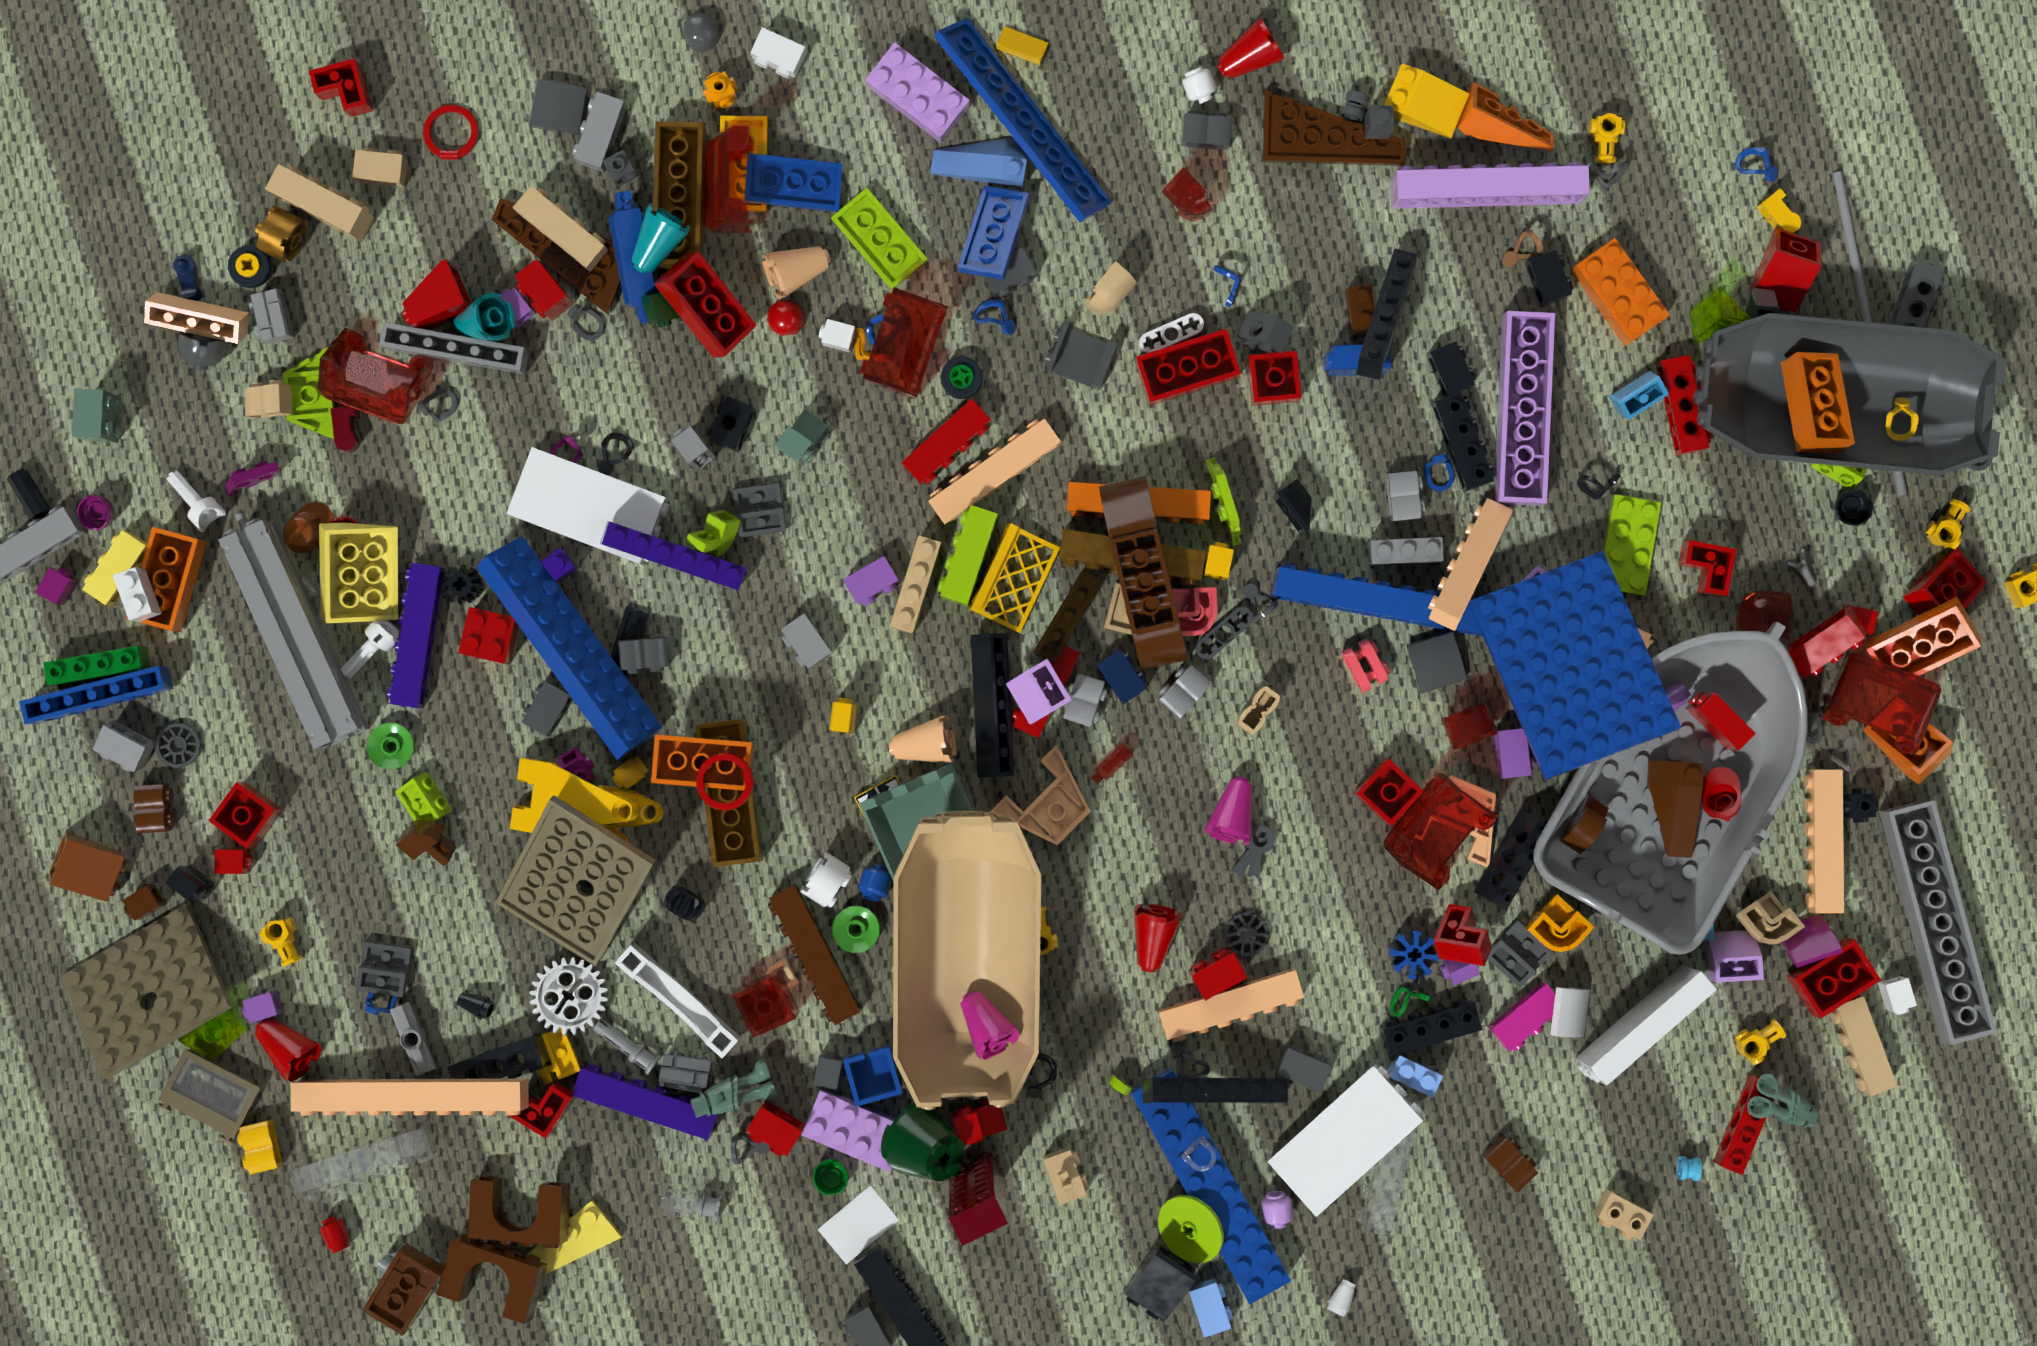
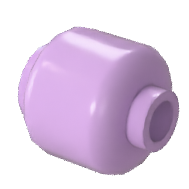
[1261,1191,1294,1229]

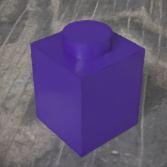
[541,548,579,583]

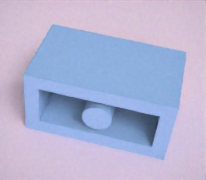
[1387,1054,1443,1098]
[1189,1278,1234,1338]

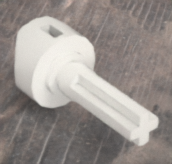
[166,471,226,532]
[340,620,399,679]

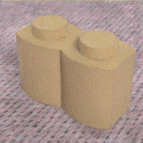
[244,380,292,418]
[1236,686,1280,735]

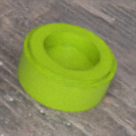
[1108,1074,1133,1096]

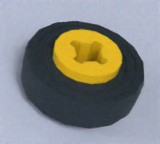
[228,245,272,288]

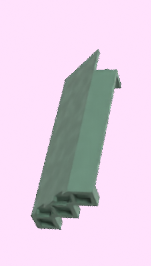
[859,762,973,882]

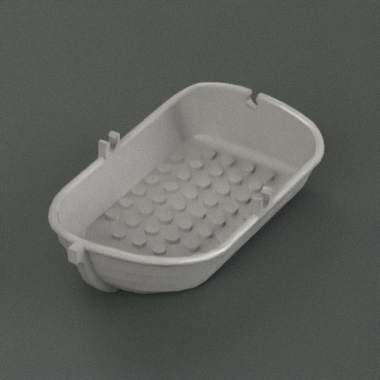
[1533,622,1808,955]

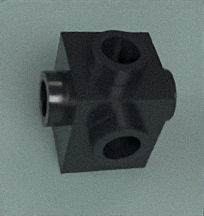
[1843,788,1879,823]

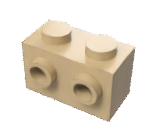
[1593,1188,1654,1241]

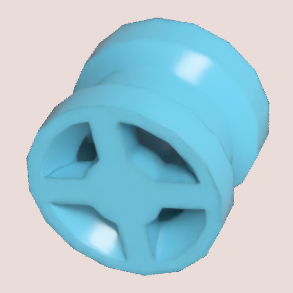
[1677,1156,1702,1181]

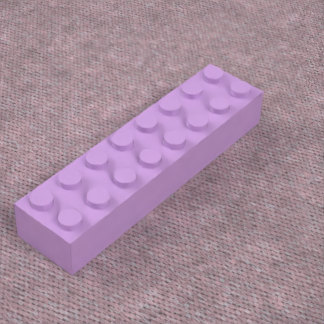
[1390,162,1590,209]
[1494,311,1555,506]

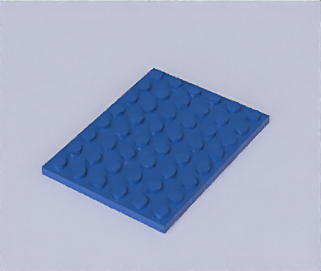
[1469,551,1681,780]

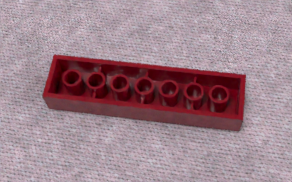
[949,1152,1008,1246]

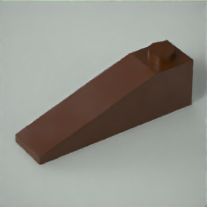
[1647,760,1704,858]

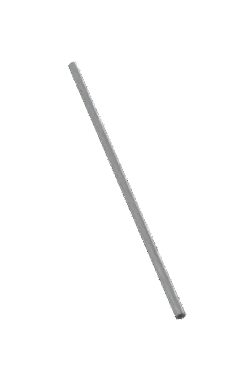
[1832,171,1908,496]

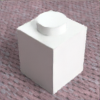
[819,319,856,352]
[1878,976,1917,1015]

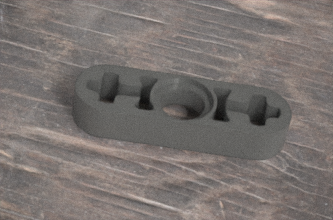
[1195,607,1253,660]

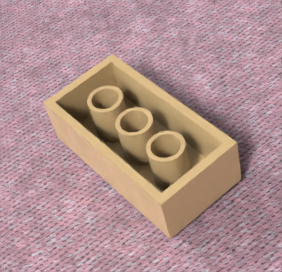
[265,164,375,243]

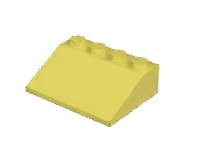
[319,523,398,623]

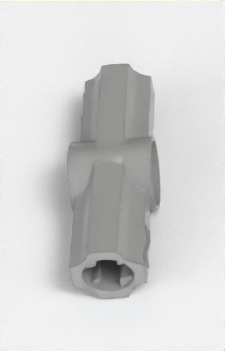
[390,1002,437,1076]

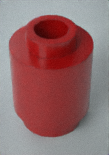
[319,1216,351,1254]

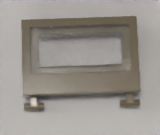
[157,1048,262,1145]

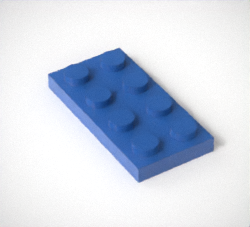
[744,153,842,212]
[957,186,1030,280]

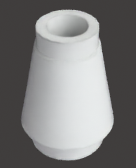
[1327,1279,1356,1317]

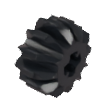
[441,565,483,605]
[663,885,706,922]

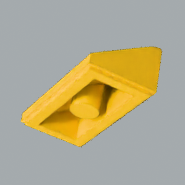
[996,26,1048,65]

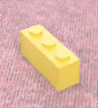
[82,530,147,606]

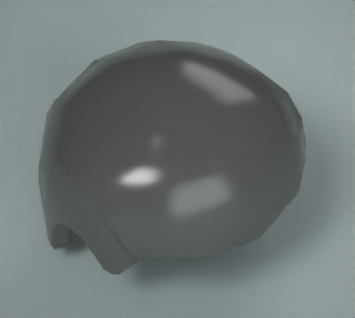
[683,13,719,52]

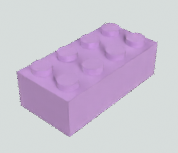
[865,42,970,144]
[802,1087,896,1172]

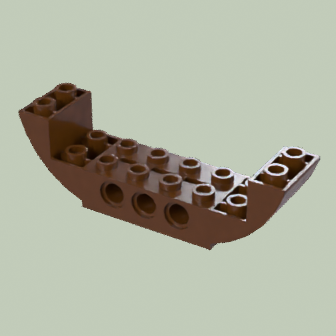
[1099,476,1188,671]

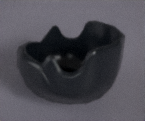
[1834,489,1874,526]

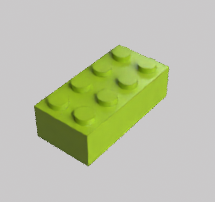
[937,505,998,607]

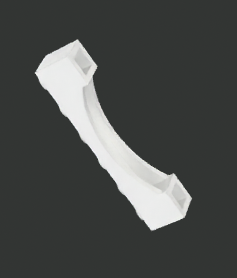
[615,943,741,1058]

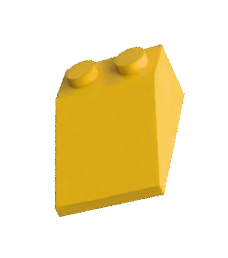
[1384,64,1470,139]

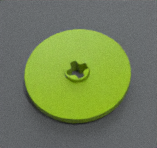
[1158,1195,1224,1263]

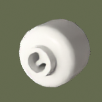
[1182,66,1216,104]

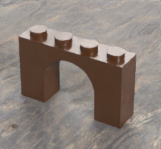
[468,1176,570,1248]
[436,1234,548,1324]

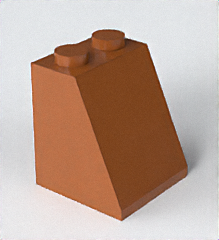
[48,831,127,902]

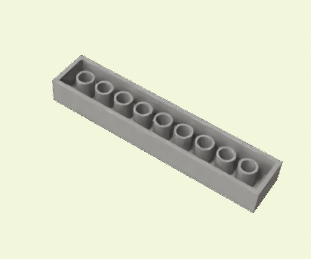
[1879,799,1997,1045]

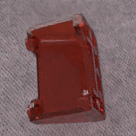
[704,126,754,233]
[859,287,948,400]
[318,328,434,424]
[1822,653,1942,755]
[1384,773,1499,891]

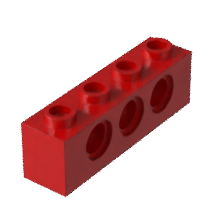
[1656,355,1711,456]
[1713,1074,1774,1175]

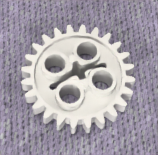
[529,957,608,1036]

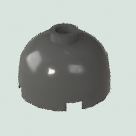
[178,331,228,370]

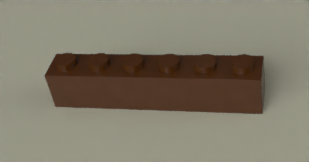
[768,884,862,1025]

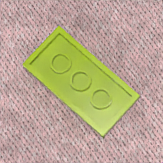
[831,187,928,291]
[1603,494,1661,596]

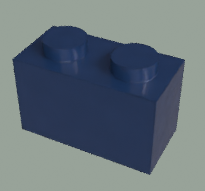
[1096,649,1147,705]

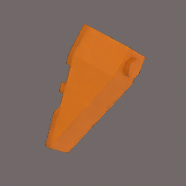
[1458,82,1554,152]

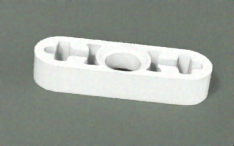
[1139,313,1204,354]

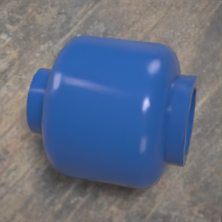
[858,865,892,902]

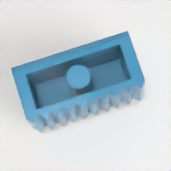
[1609,371,1669,420]

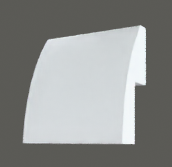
[1550,987,1590,1038]

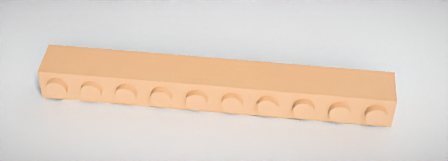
[290,1078,529,1116]

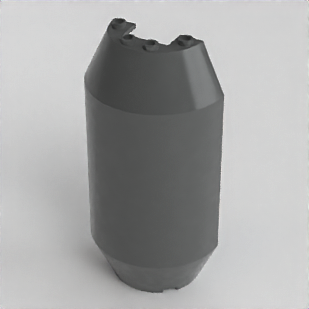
[1693,313,2006,475]

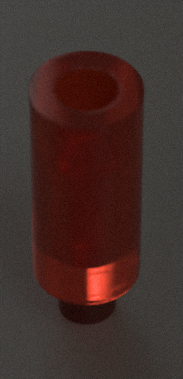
[1091,743,1134,785]

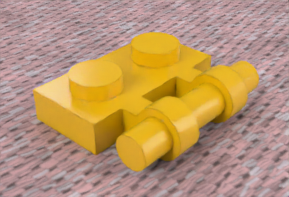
[536,1028,581,1085]

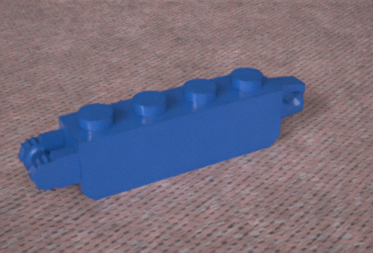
[608,191,659,324]

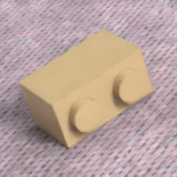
[352,147,408,188]

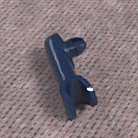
[173,255,202,301]

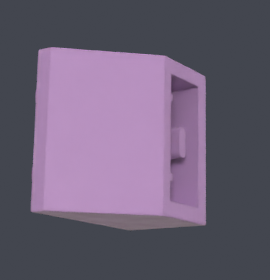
[1006,659,1072,725]
[1705,930,1764,983]

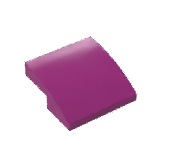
[1781,914,1843,967]

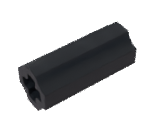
[7,469,51,520]

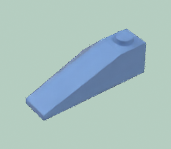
[930,138,1028,189]

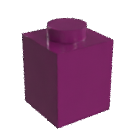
[35,567,78,605]

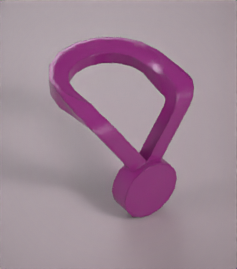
[550,435,584,463]

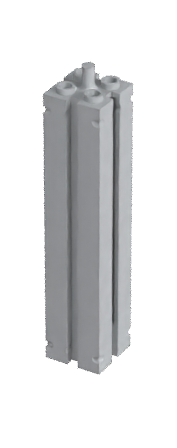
[218,512,369,749]

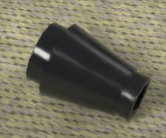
[457,992,495,1020]

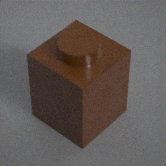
[122,884,166,921]

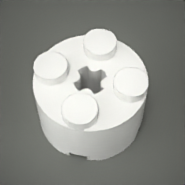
[800,852,852,907]

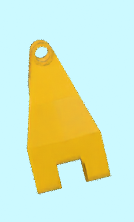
[509,758,664,833]

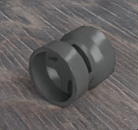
[1340,90,1370,122]

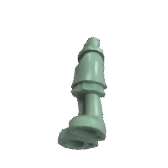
[690,1058,778,1118]
[1747,1074,1819,1128]

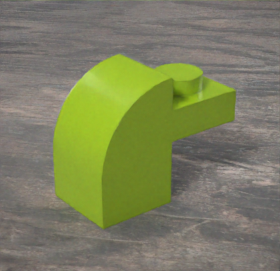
[686,510,741,557]

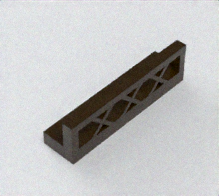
[1033,569,1103,664]

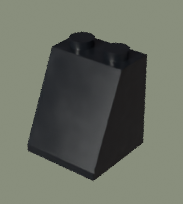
[1124,1242,1198,1321]

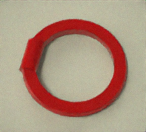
[423,105,479,160]
[696,753,755,811]

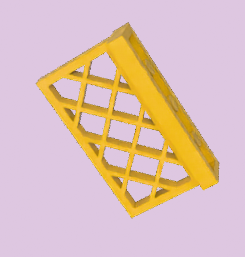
[967,523,1060,633]

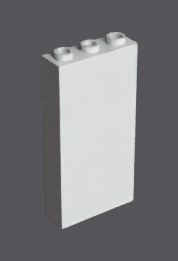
[506,447,670,565]
[1575,965,1717,1086]
[1268,1064,1425,1217]

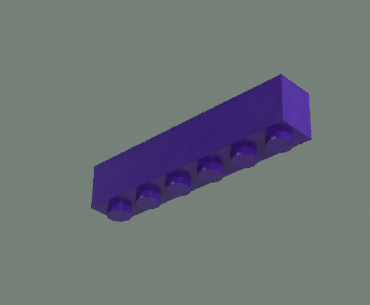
[600,521,746,590]
[387,563,445,708]
[572,1063,718,1140]

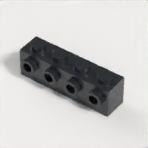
[1431,392,1495,493]
[1380,998,1483,1057]

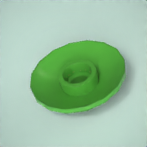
[366,723,414,770]
[832,906,880,953]

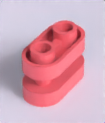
[1341,638,1390,693]

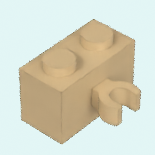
[1043,1147,1089,1205]

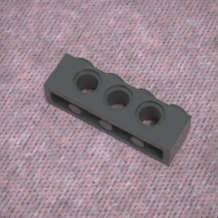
[1888,260,1945,328]

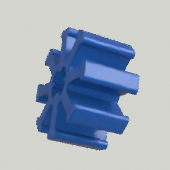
[1388,929,1439,979]

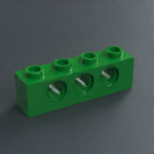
[43,646,150,687]

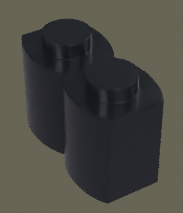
[165,864,214,902]

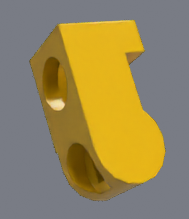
[1756,188,1801,233]

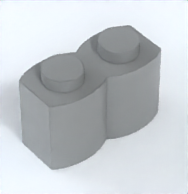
[1386,471,1425,522]
[1159,665,1212,719]
[1063,673,1108,727]

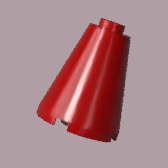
[1217,18,1285,79]
[1134,904,1182,973]
[255,1018,322,1082]

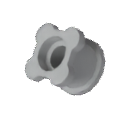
[695,1194,723,1221]

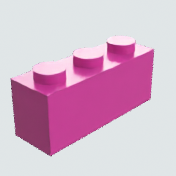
[1488,982,1555,1051]

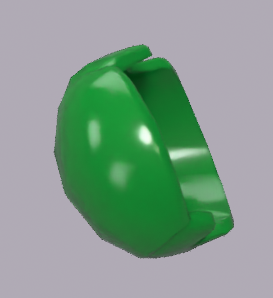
[812,1159,849,1196]

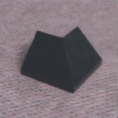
[1273,479,1312,536]

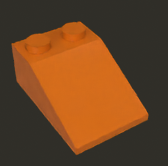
[1863,697,1954,785]

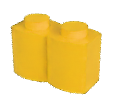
[829,698,858,733]
[237,1119,283,1174]

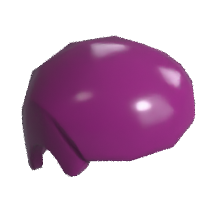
[77,495,115,531]

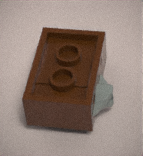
[362,1243,444,1336]

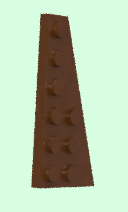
[1262,89,1406,166]
[492,198,621,315]

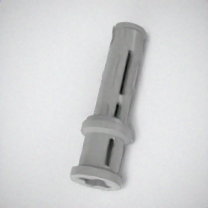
[593,1018,661,1075]

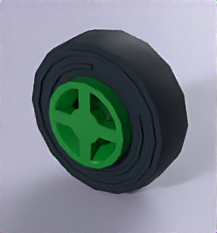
[940,356,983,399]

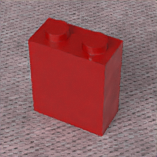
[1685,692,1756,751]

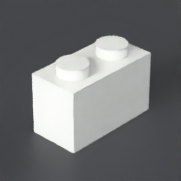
[750,27,807,78]
[112,567,162,622]

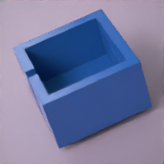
[843,1044,903,1107]

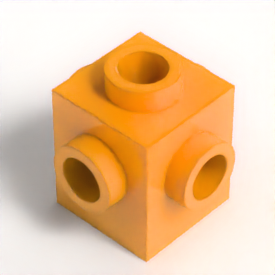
[703,71,739,109]

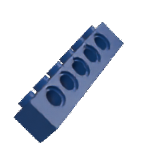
[19,666,174,724]

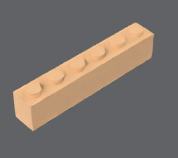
[928,418,1061,526]
[1428,498,1513,631]
[1804,769,1844,913]
[1158,968,1304,1042]

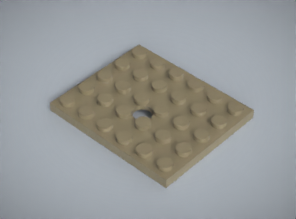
[495,795,656,967]
[62,904,232,1080]

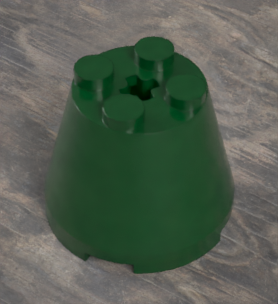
[881,1103,965,1182]

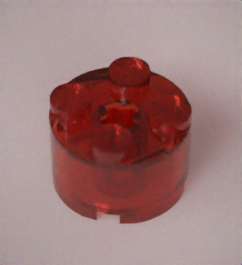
[1442,703,1498,750]

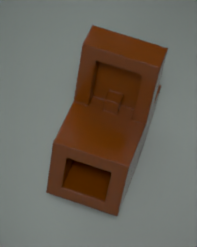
[1561,795,1609,855]
[396,820,456,866]

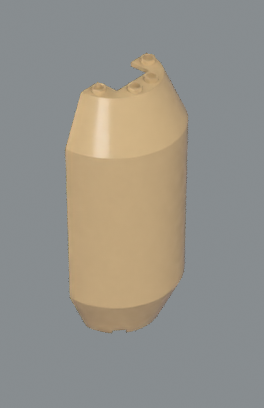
[893,811,1041,1110]

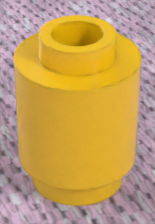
[612,756,649,790]

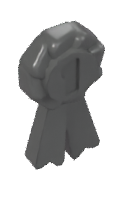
[1231,824,1275,878]

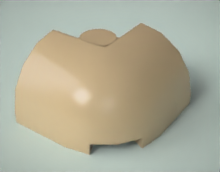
[1084,261,1137,314]
[1736,891,1805,945]

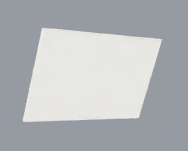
[818,1185,899,1264]

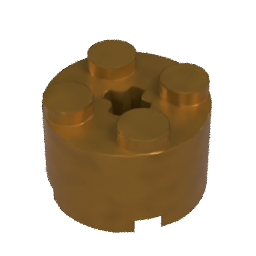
[255,205,308,262]

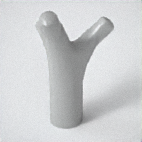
[1787,548,1815,587]

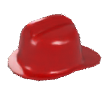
[1702,767,1742,822]

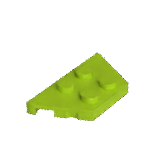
[282,348,335,439]
[1206,457,1242,547]

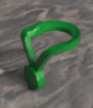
[1389,986,1432,1017]

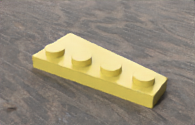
[525,1199,623,1274]

